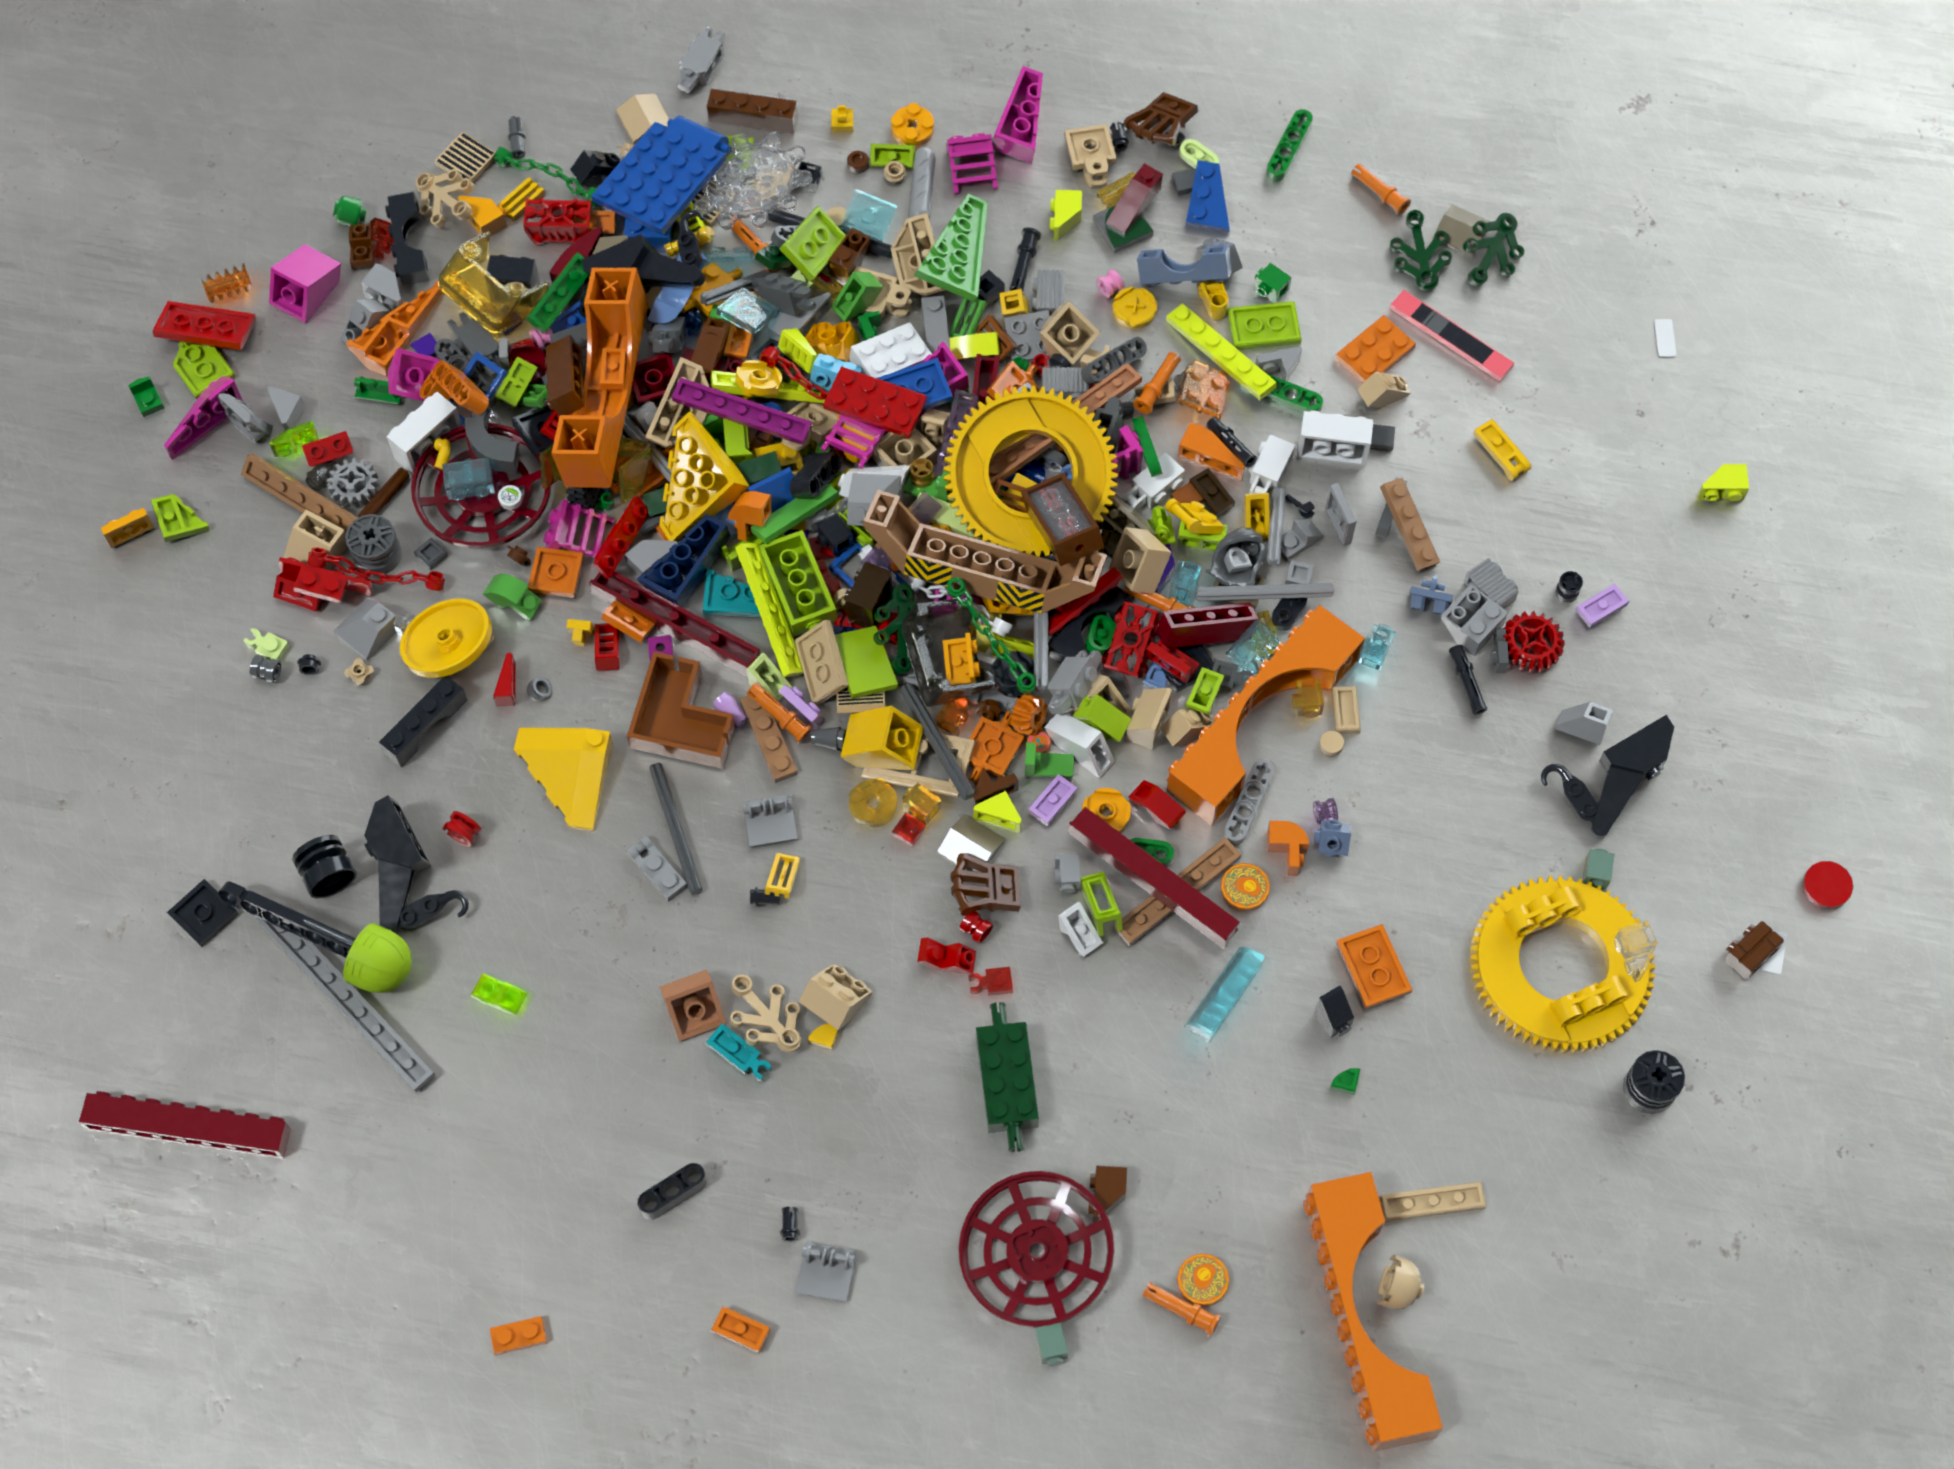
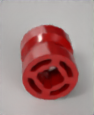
[959,911,994,944]

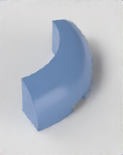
[648,253,706,324]

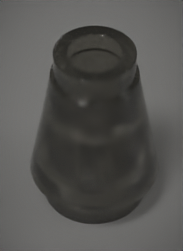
[305,460,337,491]

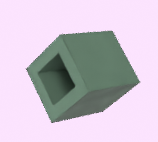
[1582,849,1615,890]
[1034,1322,1068,1366]

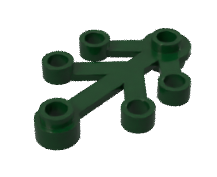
[1390,210,1452,291]
[1463,213,1525,287]
[873,583,934,675]

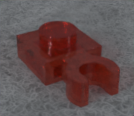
[816,559,841,602]
[968,966,1013,996]

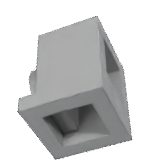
[1054,854,1081,894]

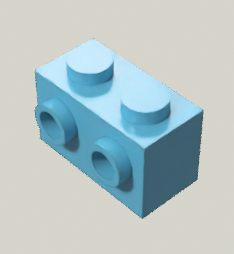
[809,353,862,392]

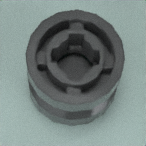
[249,654,282,683]

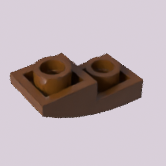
[349,224,374,269]

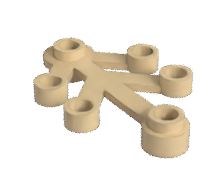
[415,169,474,228]
[730,974,801,1053]

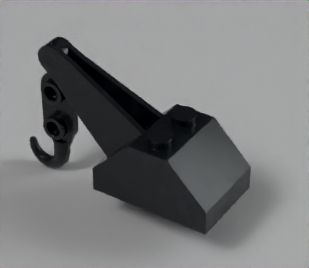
[581,210,706,294]
[1541,714,1674,838]
[364,795,469,934]

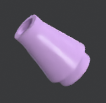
[713,692,748,727]

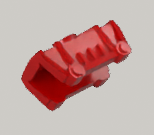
[523,198,592,246]
[1101,601,1160,679]

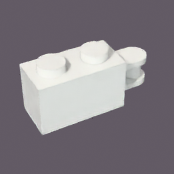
[1248,435,1295,494]
[1122,453,1185,511]

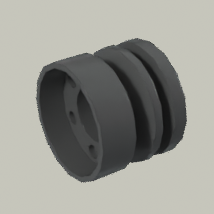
[345,514,402,576]

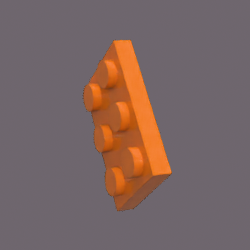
[1335,315,1416,383]
[1336,924,1412,1010]

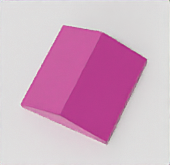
[388,348,440,402]

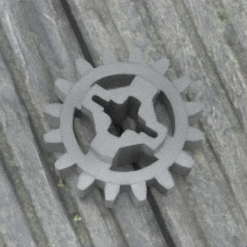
[327,458,379,507]

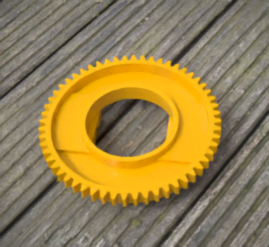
[943,385,1118,557]
[1469,875,1656,1053]

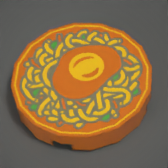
[1221,863,1270,911]
[1177,1253,1229,1306]

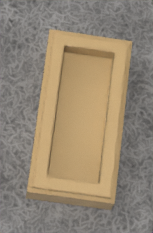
[1332,686,1361,734]

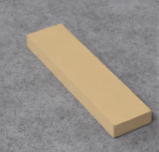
[1379,1182,1487,1222]

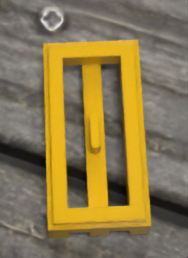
[497,177,545,221]
[765,853,800,899]

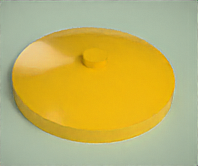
[400,598,492,678]

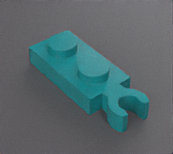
[706,1023,772,1082]

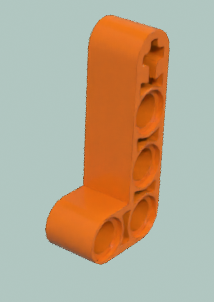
[419,360,489,415]

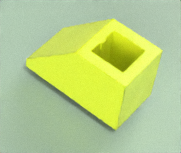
[1050,190,1082,240]
[1697,464,1749,501]

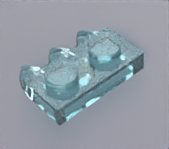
[1226,618,1280,674]

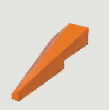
[346,280,445,377]

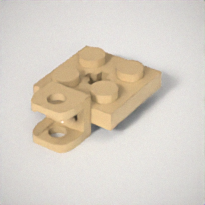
[1064,124,1116,188]
[854,266,912,319]
[782,401,838,451]

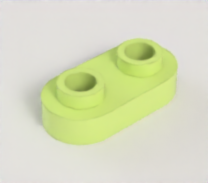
[1179,139,1219,169]

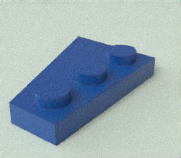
[1186,160,1230,232]

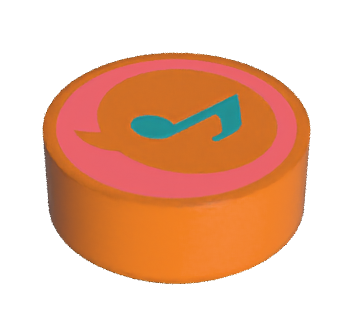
[1027,731,1051,753]

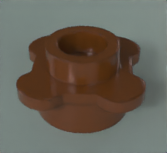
[507,545,531,566]
[977,699,1001,721]

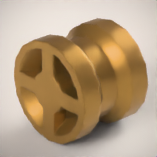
[910,458,934,488]

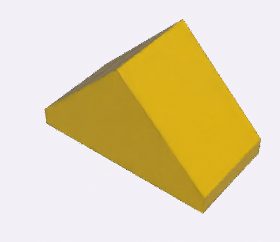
[1242,493,1270,539]

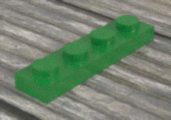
[526,252,588,334]

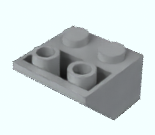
[1441,584,1508,656]

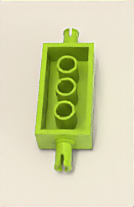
[759,530,837,637]

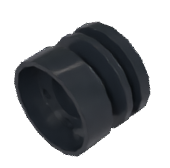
[292,834,357,899]
[1623,1050,1685,1114]

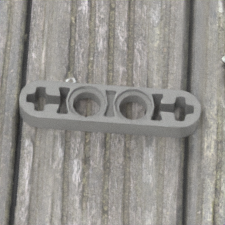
[1224,759,1274,845]

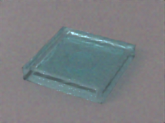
[840,189,897,242]
[716,287,780,335]

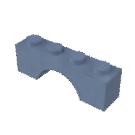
[1137,245,1232,286]

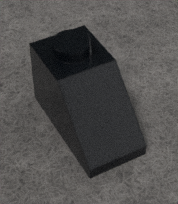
[1314,985,1354,1038]

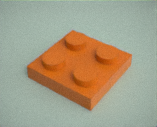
[527,547,584,598]

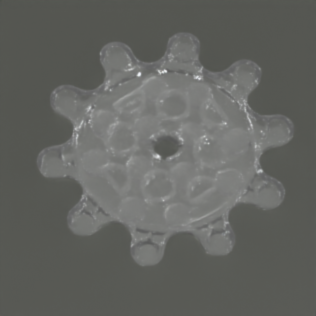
[693,132,812,230]

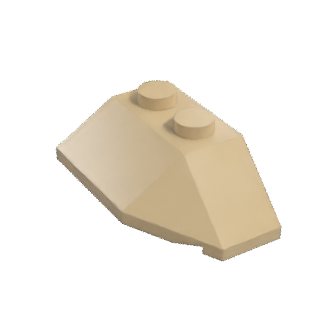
[891,213,945,296]
[645,357,709,448]

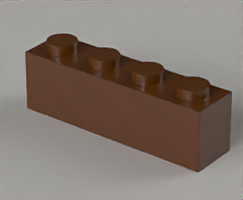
[707,89,798,134]
[545,335,585,416]

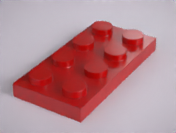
[152,301,256,350]
[823,366,927,438]

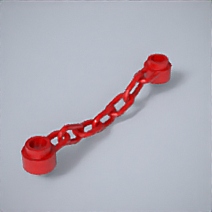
[759,346,829,400]
[307,547,445,591]

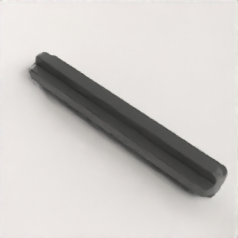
[700,270,771,306]

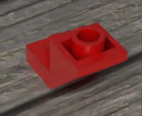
[1128,780,1186,829]
[917,937,976,975]

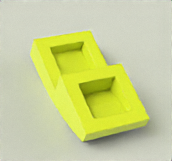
[949,332,1000,361]

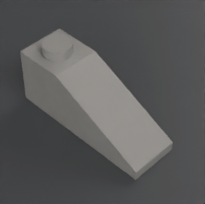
[768,292,832,342]
[921,296,950,354]

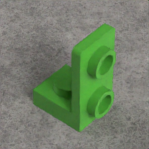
[904,471,950,502]
[1025,742,1074,778]

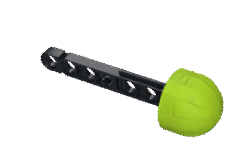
[218,881,412,993]

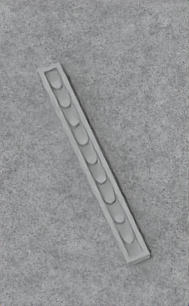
[256,917,435,1092]

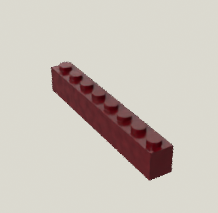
[79,1091,291,1158]

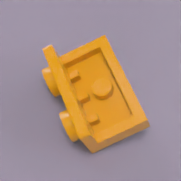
[942,632,980,689]

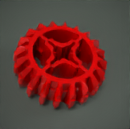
[1503,610,1565,673]

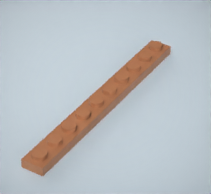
[950,363,1142,493]

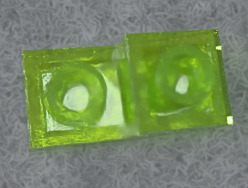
[270,421,319,457]
[470,973,528,1016]

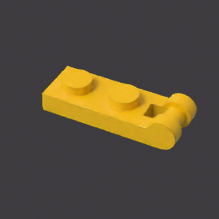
[1473,418,1531,481]

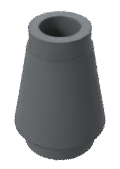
[811,727,846,751]

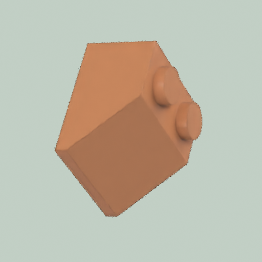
[660,969,727,1042]

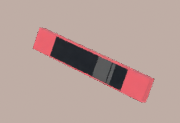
[1390,290,1514,382]

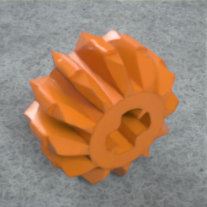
[1009,694,1048,736]

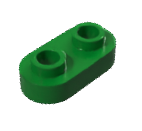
[1085,615,1116,655]
[1131,838,1174,866]

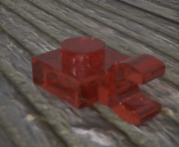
[370,217,394,260]

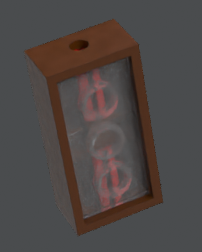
[1021,473,1105,566]

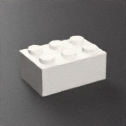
[849,322,932,378]
[387,392,462,474]
[1297,411,1373,467]

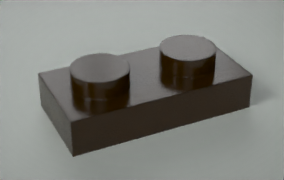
[1189,468,1235,517]

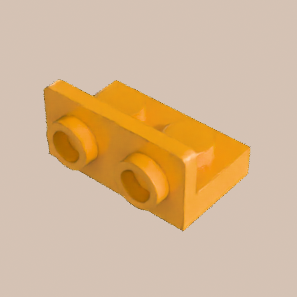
[100,507,154,548]

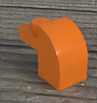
[728,491,772,541]
[1267,820,1309,876]

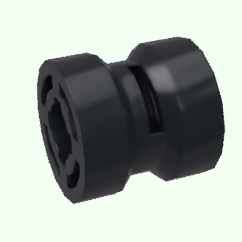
[1555,571,1583,602]

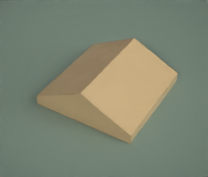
[616,94,669,144]

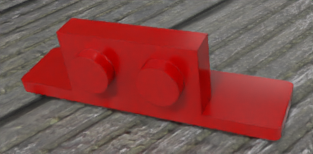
[594,496,649,579]
[278,557,372,604]
[1048,567,1123,636]

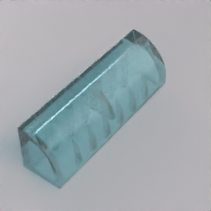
[1184,947,1265,1043]

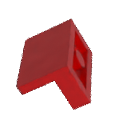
[273,572,322,612]

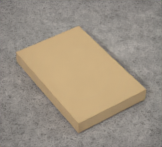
[795,620,849,705]

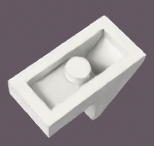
[1058,902,1103,957]

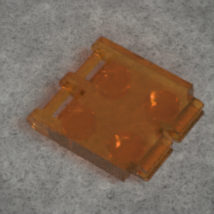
[1177,359,1230,420]

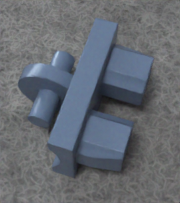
[1409,575,1454,615]

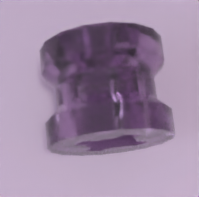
[1313,798,1338,825]

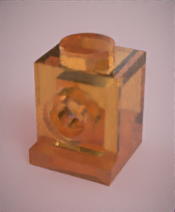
[937,694,970,737]

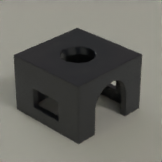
[794,161,822,193]

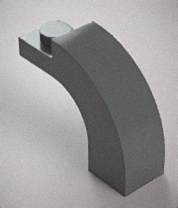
[465,403,520,473]

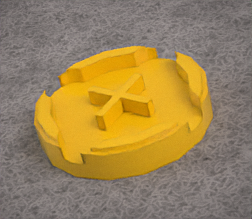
[1112,287,1157,329]

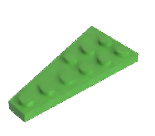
[914,193,988,302]

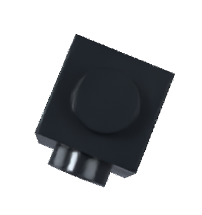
[817,513,853,556]

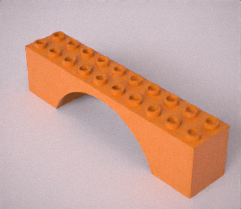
[551,268,648,488]
[1166,605,1365,826]
[1303,1172,1443,1452]

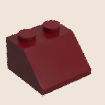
[632,353,675,404]

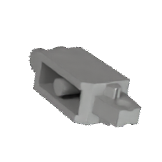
[677,26,725,93]
[1047,651,1102,715]

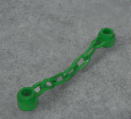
[494,147,598,207]
[946,577,1036,694]

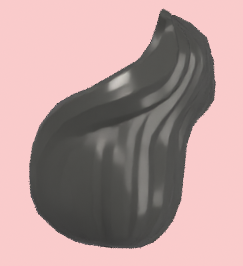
[1206,527,1267,586]

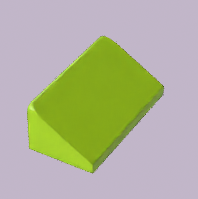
[870,143,915,168]

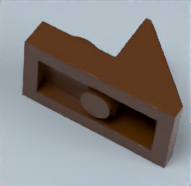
[973,768,1019,807]

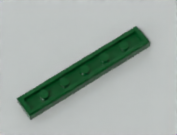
[643,451,782,517]

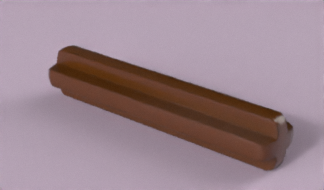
[358,467,410,517]

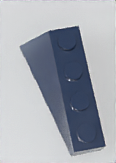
[637,514,731,608]

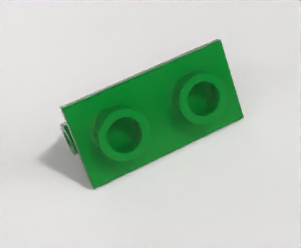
[354,376,401,404]

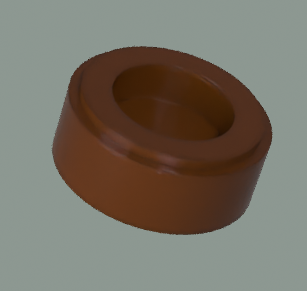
[847,151,869,173]

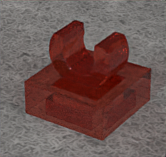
[892,813,926,847]

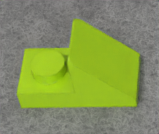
[1186,667,1225,714]

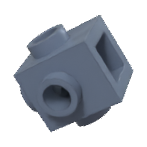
[1314,819,1351,857]

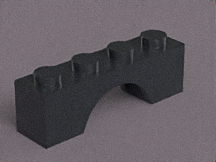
[385,192,430,285]
[1048,586,1130,665]
[379,676,468,768]

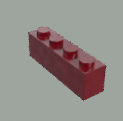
[1157,602,1259,648]

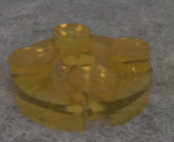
[849,778,897,828]

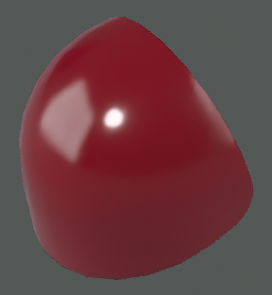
[509,344,547,384]

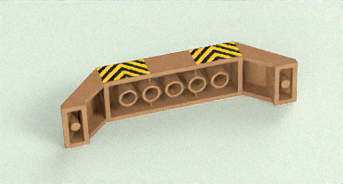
[863,490,1107,614]

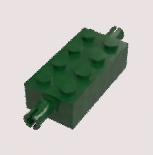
[976,1002,1039,1152]

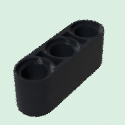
[790,452,841,498]
[637,1163,707,1220]

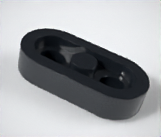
[1271,598,1307,631]

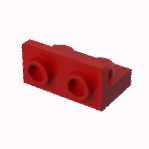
[301,431,354,467]
[1146,639,1199,683]

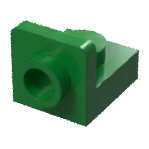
[858,311,881,341]
[128,376,165,417]

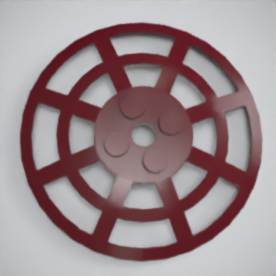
[411,423,552,549]
[958,1171,1115,1328]

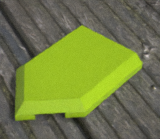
[172,341,236,399]

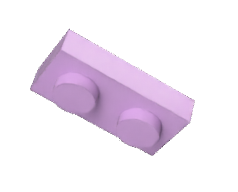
[1576,584,1629,628]
[779,685,825,726]
[1028,774,1078,826]

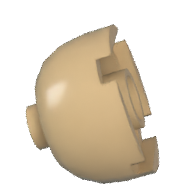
[1377,1255,1424,1310]

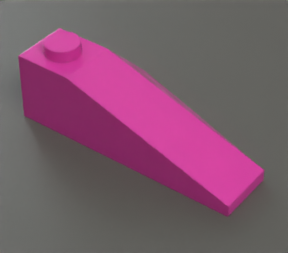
[164,376,243,460]

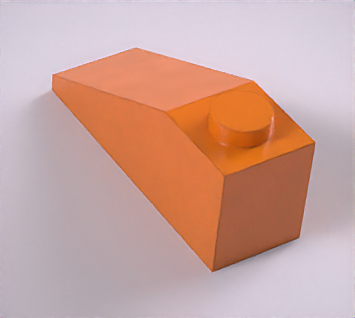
[1178,423,1245,481]

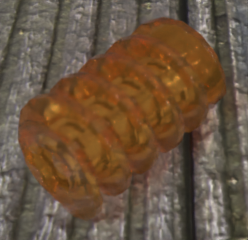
[201,263,252,303]

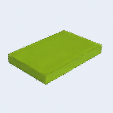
[779,206,846,281]
[1227,301,1302,350]
[835,626,898,699]

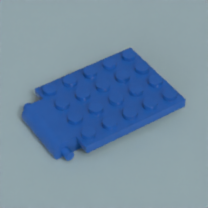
[591,115,732,235]

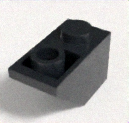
[570,150,620,186]

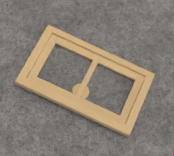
[861,732,975,797]

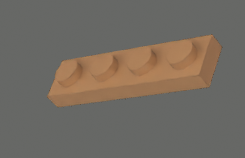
[1380,477,1440,571]
[740,695,798,783]

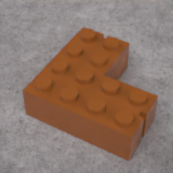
[627,651,735,769]

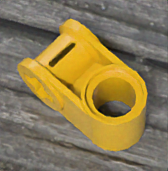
[1197,280,1229,320]

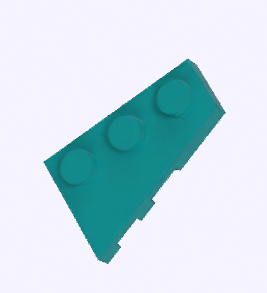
[702,568,761,618]

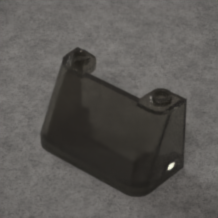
[902,597,995,707]

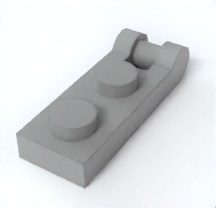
[625,835,687,901]

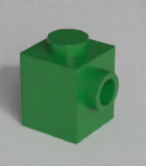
[1255,262,1292,303]

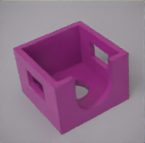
[647,635,674,661]

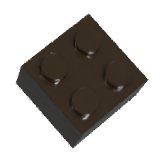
[844,561,893,628]

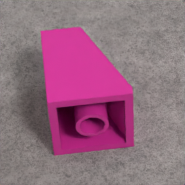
[269,244,341,323]

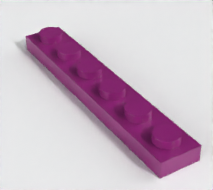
[672,377,812,445]

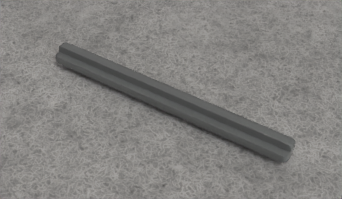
[900,683,974,800]
[649,763,703,895]

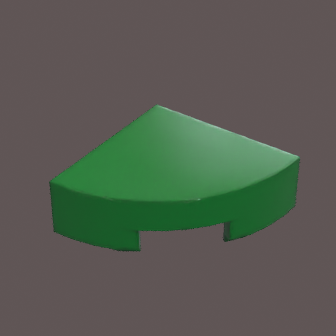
[1330,1068,1360,1095]

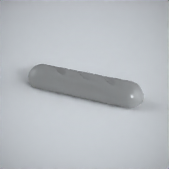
[909,147,935,219]

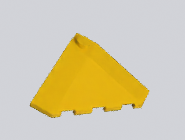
[659,412,750,541]
[514,728,613,831]

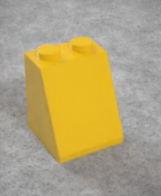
[840,706,923,770]

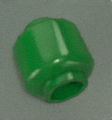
[333,196,367,226]

